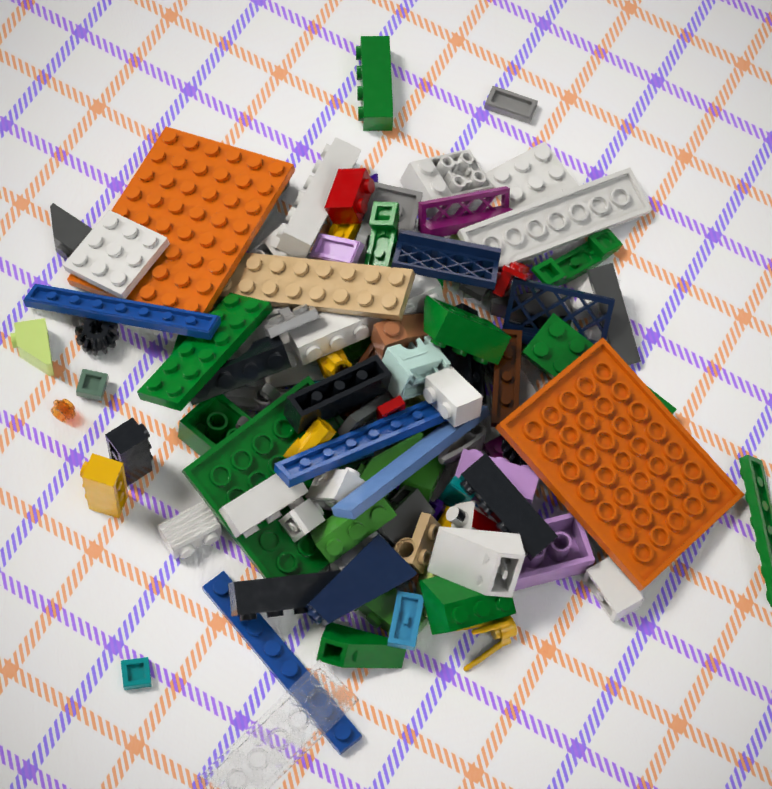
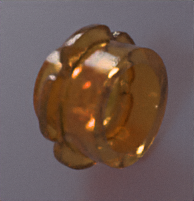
[51,399,76,423]

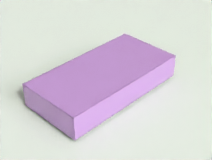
[309,233,365,264]

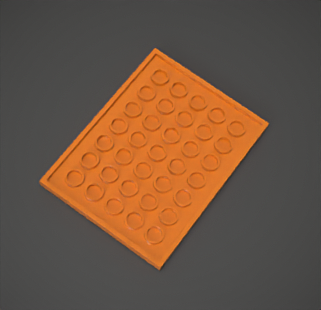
[67,126,295,314]
[495,337,744,591]

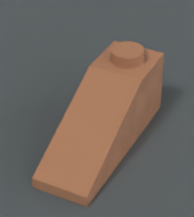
[370,313,432,360]

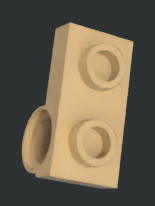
[394,512,441,574]

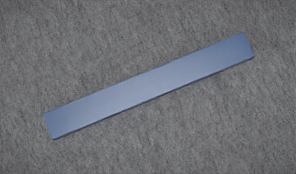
[331,406,490,520]

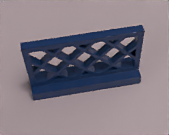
[391,229,501,290]
[502,277,615,345]

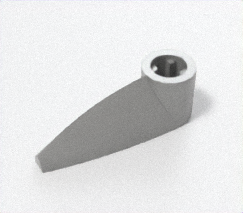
[438,423,486,465]

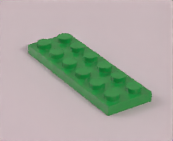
[137,293,273,411]
[521,313,677,414]

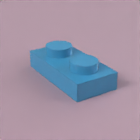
[387,590,424,651]

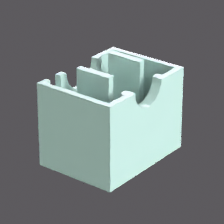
[382,335,451,400]

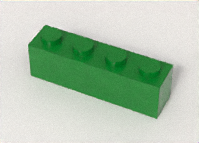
[356,36,393,131]

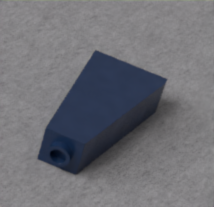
[305,534,417,627]

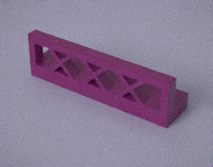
[418,186,513,237]

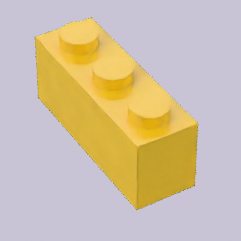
[80,453,129,519]

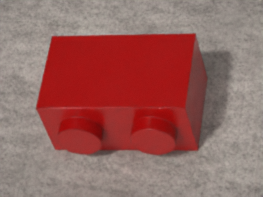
[324,168,375,224]

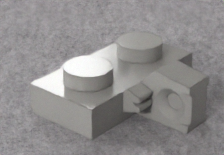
[264,304,320,338]

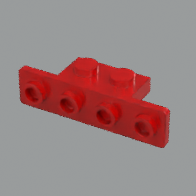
[493,261,534,297]

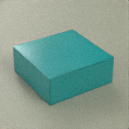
[121,657,152,690]

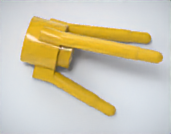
[456,615,517,671]

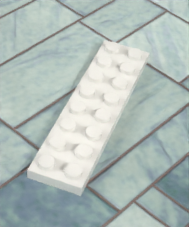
[457,167,653,270]

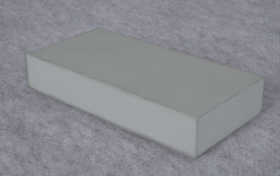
[484,86,538,124]

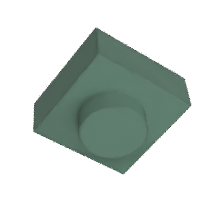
[76,369,109,401]

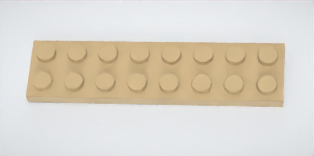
[217,252,416,321]

